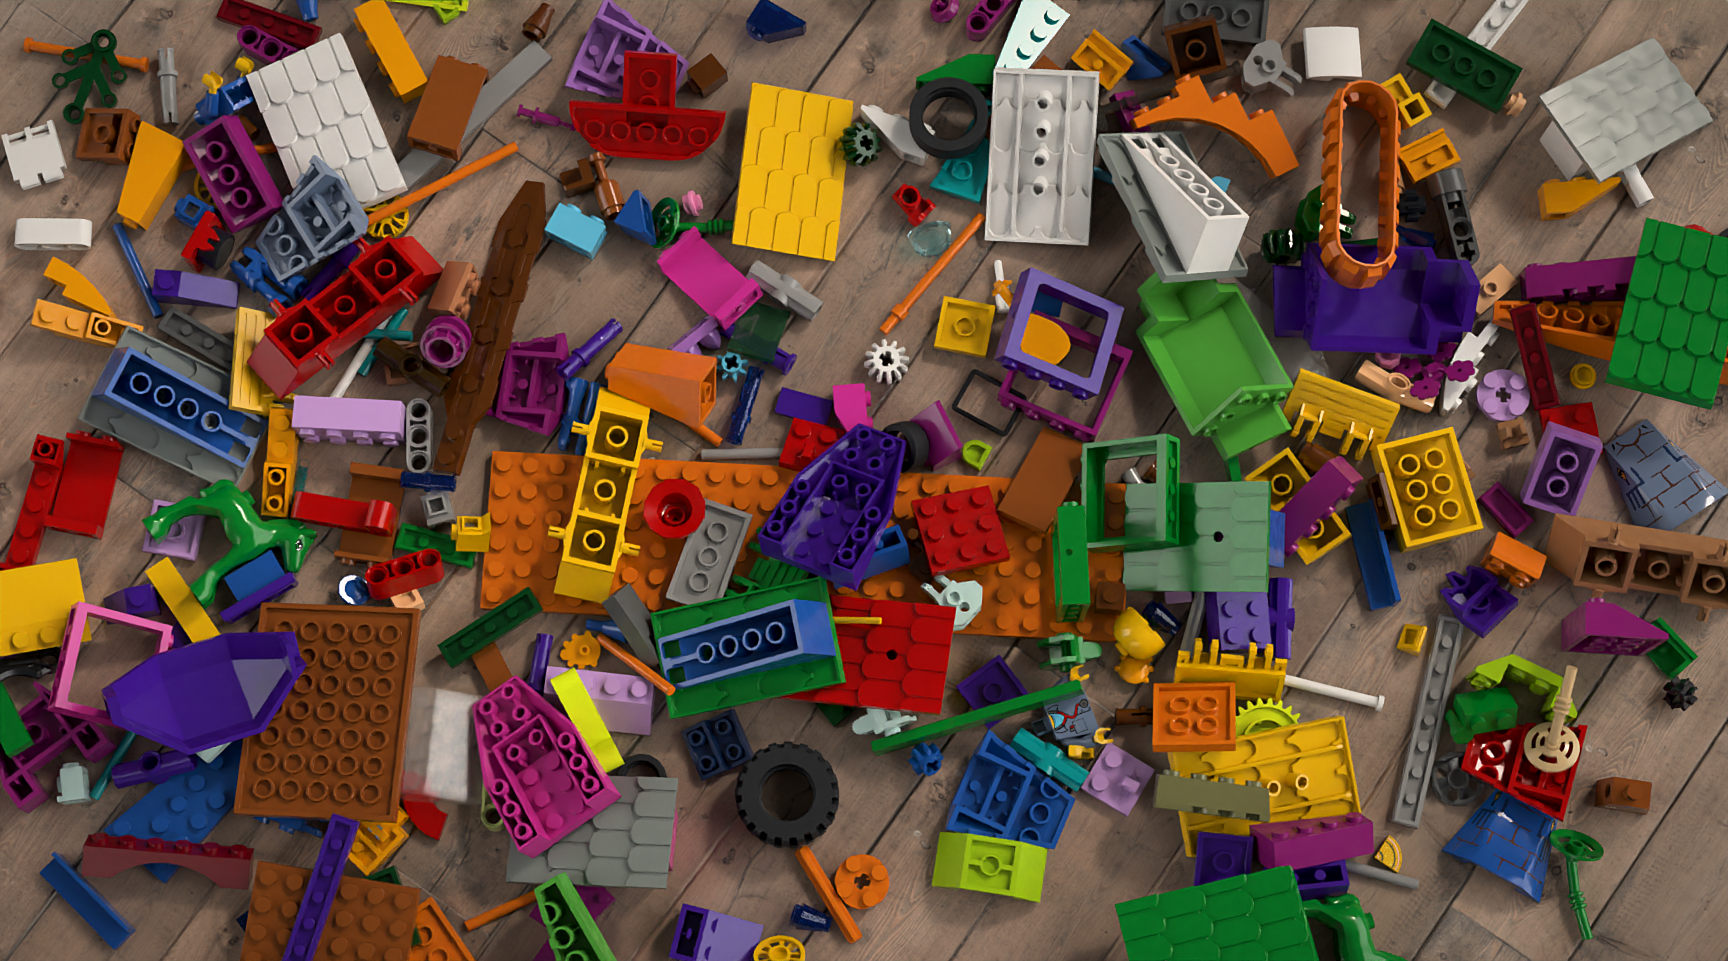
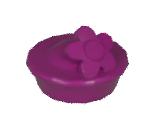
[930,0,959,23]

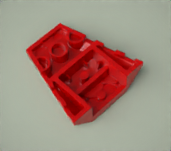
[1461,723,1588,822]

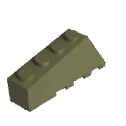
[1152,770,1270,822]

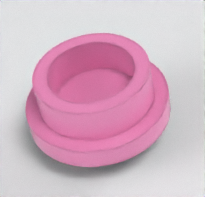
[682,190,703,216]

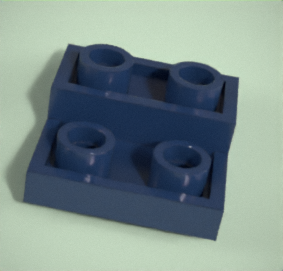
[681,709,754,781]

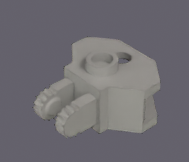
[1240,39,1302,98]

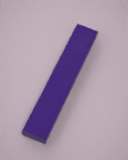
[282,813,360,961]

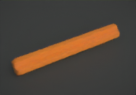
[794,845,862,944]

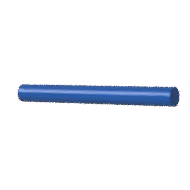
[113,223,163,319]

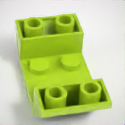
[1465,654,1578,725]
[932,832,1048,903]

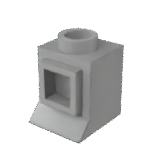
[421,487,456,531]

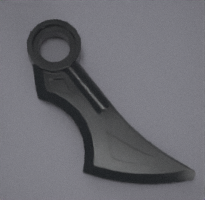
[0,647,61,682]

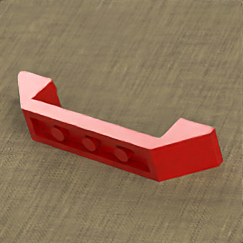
[0,434,64,571]

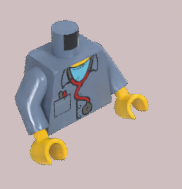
[1031,665,1113,748]

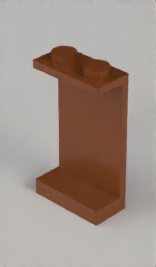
[407,55,489,161]
[334,462,407,568]

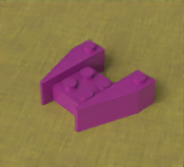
[0,681,117,814]

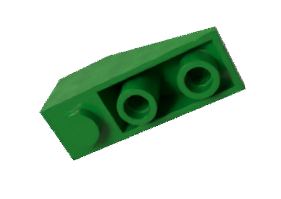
[916,54,995,96]

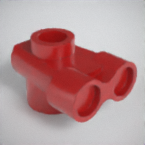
[891,183,936,228]

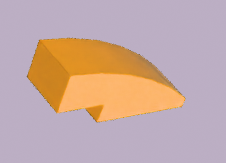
[43,256,117,319]

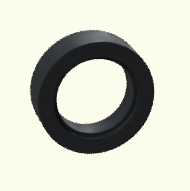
[909,77,988,159]

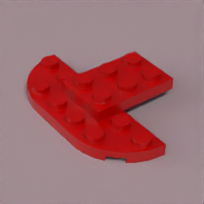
[569,50,726,161]

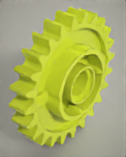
[1236,698,1301,736]

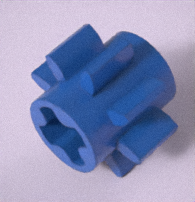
[908,742,944,776]

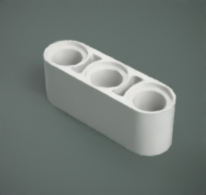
[14,218,92,250]

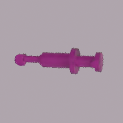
[516,104,576,131]

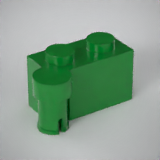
[1445,686,1518,744]

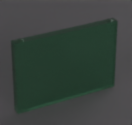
[727,302,790,364]

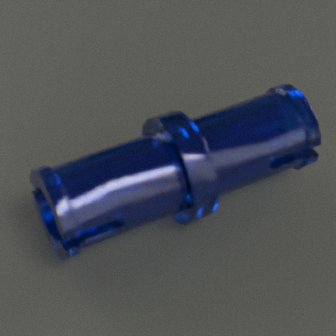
[400,471,457,492]

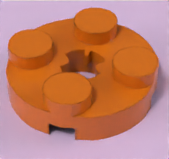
[835,854,889,910]

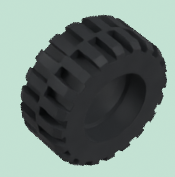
[735,741,839,849]

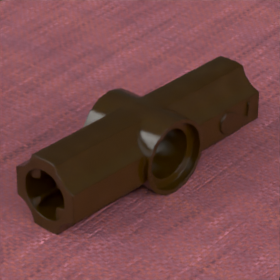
[373,336,452,399]

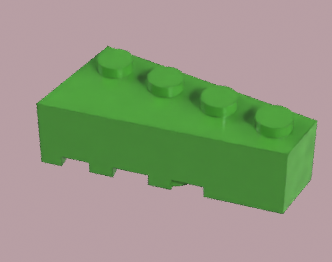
[534,872,617,961]

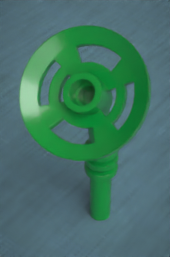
[651,197,734,249]
[1549,829,1604,941]

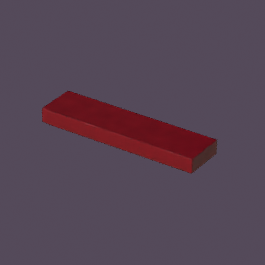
[216,0,323,50]
[1509,302,1561,411]

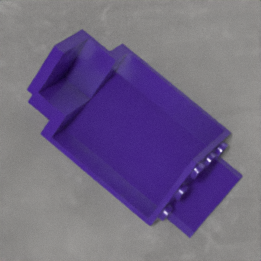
[1272,243,1481,354]

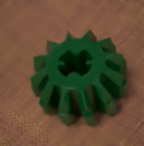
[838,122,883,167]
[1261,228,1306,265]

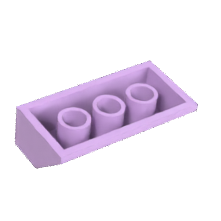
[543,666,656,736]

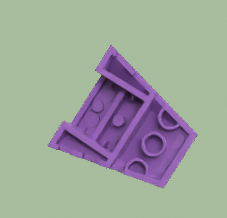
[564,0,689,99]

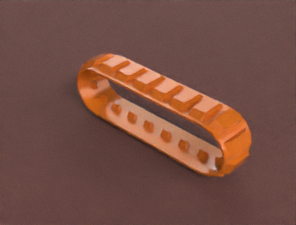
[1319,80,1401,289]

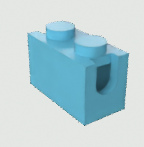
[544,203,608,260]

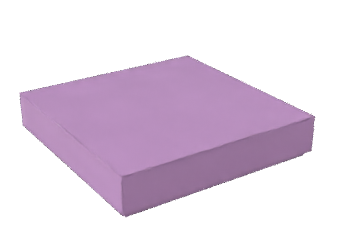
[142,499,207,562]

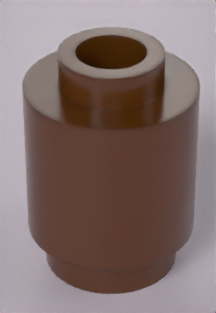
[1297,442,1337,474]

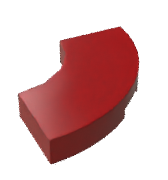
[402,772,448,841]

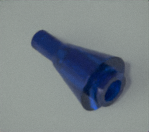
[1396,225,1437,249]

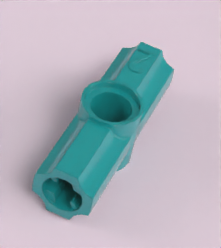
[1009,727,1090,793]

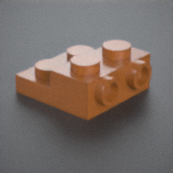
[75,108,142,165]

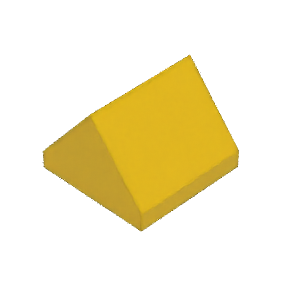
[1396,623,1427,657]

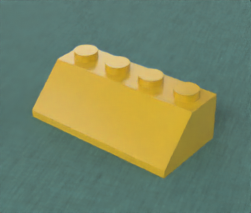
[1244,447,1352,565]

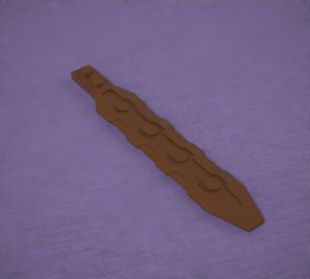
[432,180,547,476]

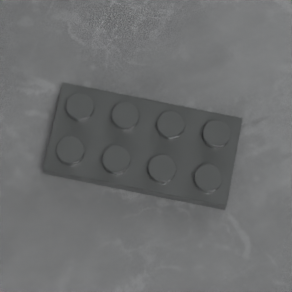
[1161,0,1270,46]

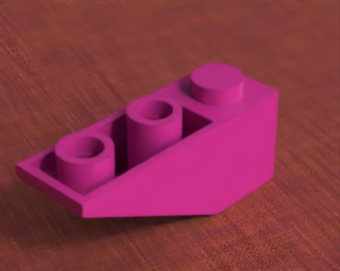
[833,383,873,434]

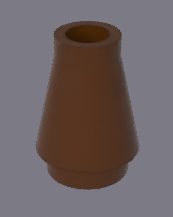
[522,3,555,42]

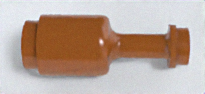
[588,152,625,221]

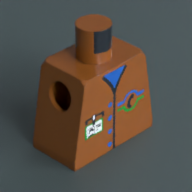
[1594,777,1652,815]

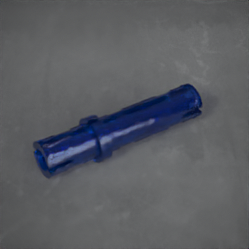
[725,366,765,446]

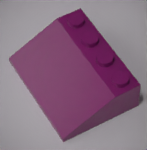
[1561,598,1669,657]

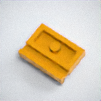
[1071,29,1134,92]
[1400,128,1461,185]

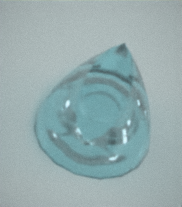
[906,220,951,258]

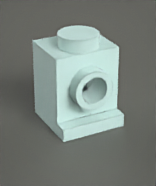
[57,762,91,805]

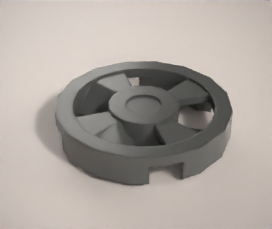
[1430,752,1485,806]

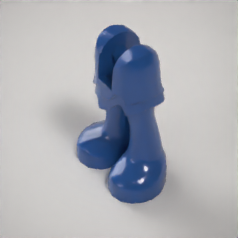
[229,247,308,318]
[558,377,608,456]

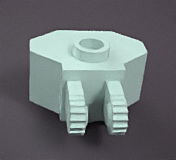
[920,575,983,631]
[852,708,917,737]

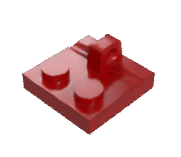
[1538,402,1603,455]
[779,417,845,472]

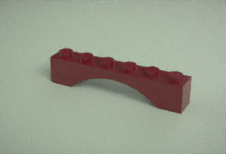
[82,833,254,890]

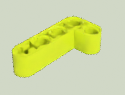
[550,667,625,773]

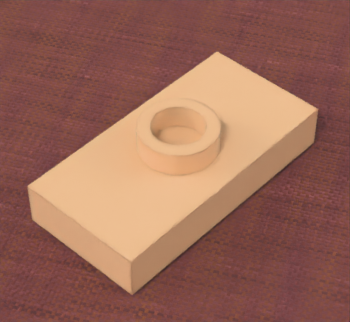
[1475,263,1518,317]

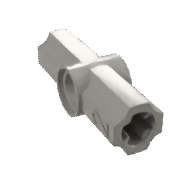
[746,260,824,322]

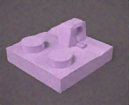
[1080,743,1155,817]

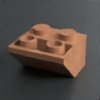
[427,261,481,320]

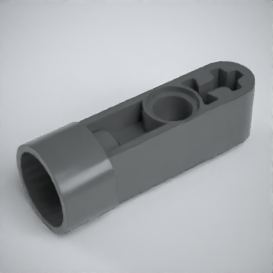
[1426,168,1480,266]

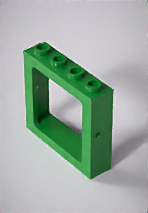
[1080,433,1180,553]
[1051,502,1090,623]

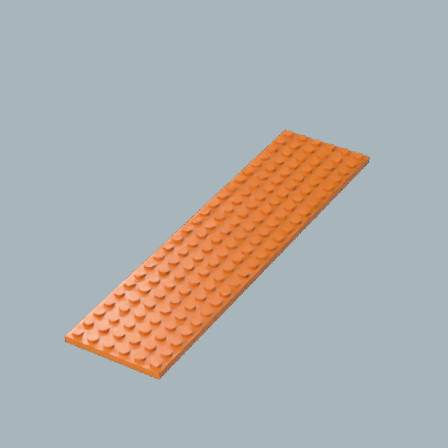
[480,451,1126,643]

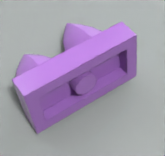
[667,315,721,355]

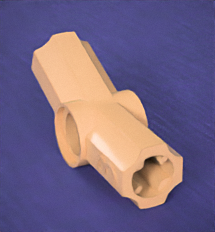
[1354,359,1436,413]

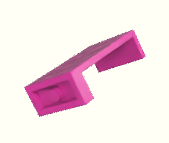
[656,226,763,331]

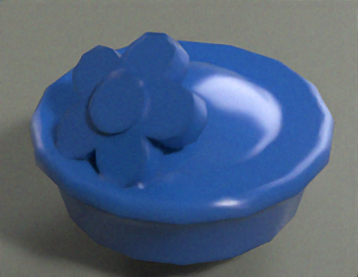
[338,575,370,606]

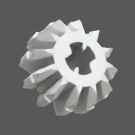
[864,339,909,385]

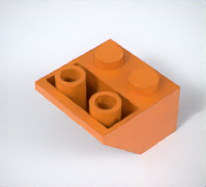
[1480,531,1547,589]

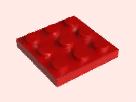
[911,485,1010,577]

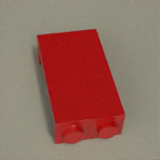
[43,430,125,540]

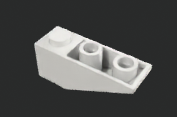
[861,105,935,167]

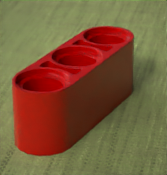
[365,548,445,600]

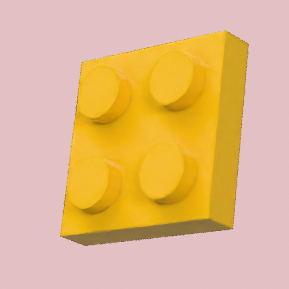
[934,296,996,358]

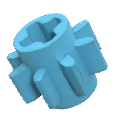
[716,349,748,383]

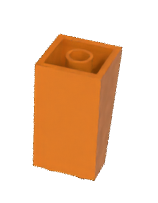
[605,343,717,428]

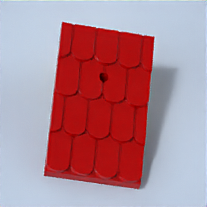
[774,595,957,715]

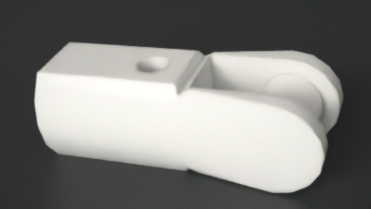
[1617,164,1654,208]

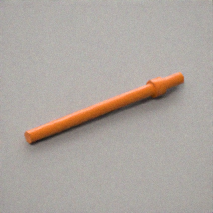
[879,212,986,335]

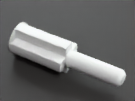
[994,260,1010,314]

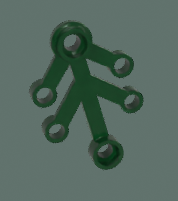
[52,29,128,125]

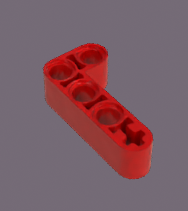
[290,491,397,537]

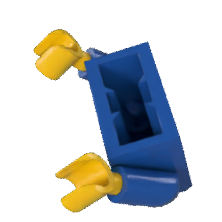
[194,56,256,126]

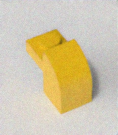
[1381,73,1432,130]

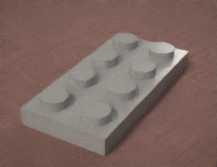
[665,498,753,606]

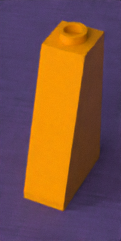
[117,121,190,231]

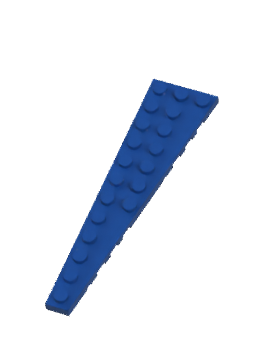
[104,738,243,884]

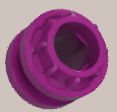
[420,315,472,368]

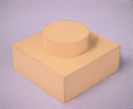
[390,589,425,610]

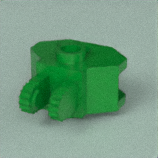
[1294,184,1357,243]
[1037,632,1102,673]

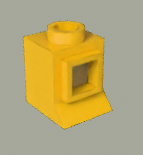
[450,512,491,552]

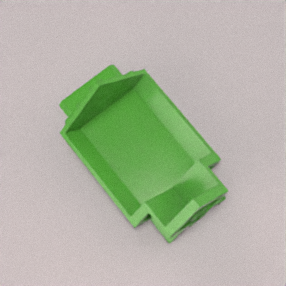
[1135,272,1294,462]

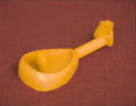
[992,279,1070,365]

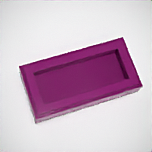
[1477,482,1535,539]

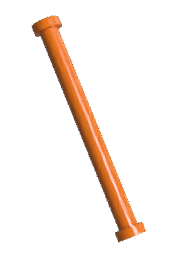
[23,37,150,73]

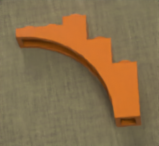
[1129,74,1300,180]

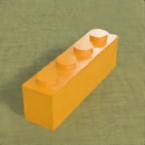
[353,0,428,104]

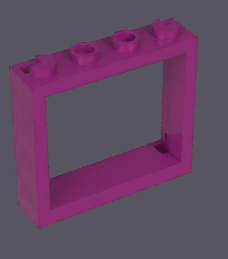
[997,310,1133,442]

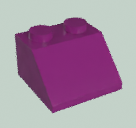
[910,400,963,472]

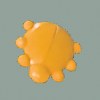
[560,630,601,670]
[1114,655,1154,684]

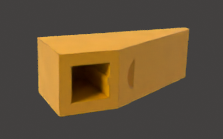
[1537,177,1621,221]

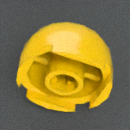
[1113,606,1166,660]

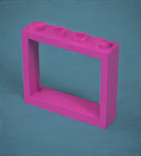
[47,601,174,731]

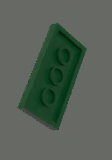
[1406,18,1523,115]

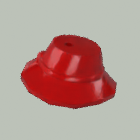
[643,479,706,539]

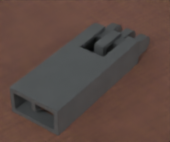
[602,583,662,677]

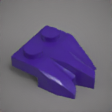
[1440,565,1518,638]

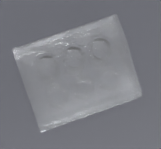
[400,687,483,806]

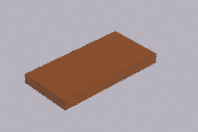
[997,426,1083,535]

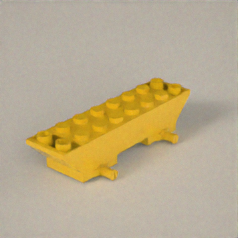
[547,386,663,604]

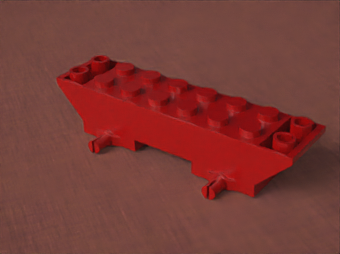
[247,235,443,400]

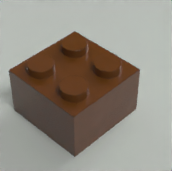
[1163,14,1227,80]

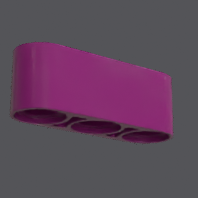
[966,0,1017,42]
[237,25,299,66]

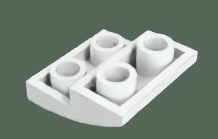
[1303,27,1362,81]

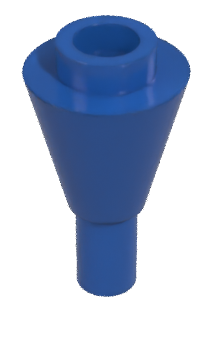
[586,619,628,644]

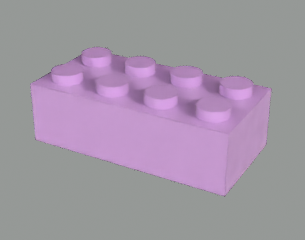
[292,395,406,447]

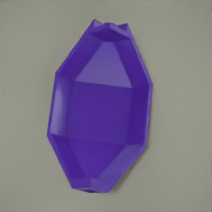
[101,632,307,755]

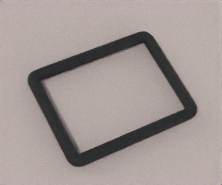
[952,369,1027,437]

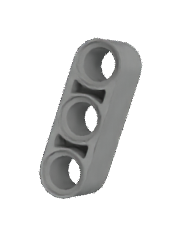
[406,398,434,479]

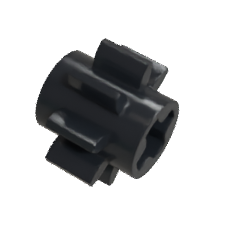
[1396,189,1426,223]
[1662,676,1698,711]

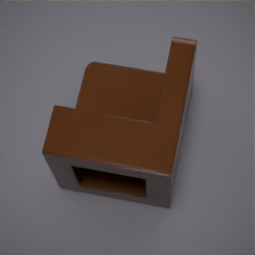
[560,158,596,199]

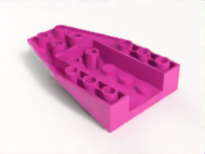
[472,675,622,859]

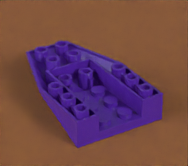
[758,423,906,591]

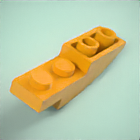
[29,299,144,348]
[261,407,299,517]

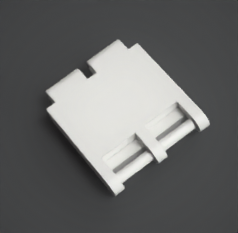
[1,120,67,190]

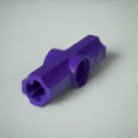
[1268,577,1295,661]
[112,750,198,789]

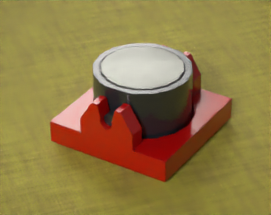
[181,210,235,274]

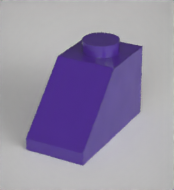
[103,584,161,625]

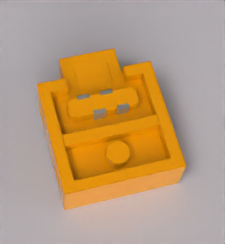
[348,806,410,876]

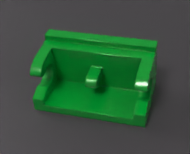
[1646,617,1698,680]

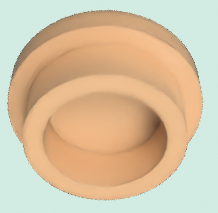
[1503,92,1526,117]

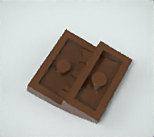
[1366,472,1398,535]

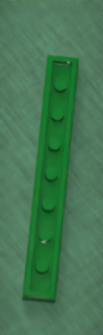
[871,679,1084,756]

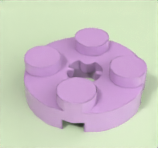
[1475,369,1530,423]

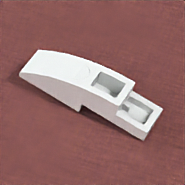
[1439,319,1500,417]

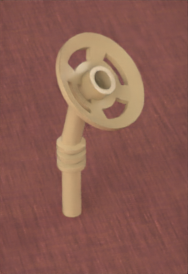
[1524,665,1580,773]

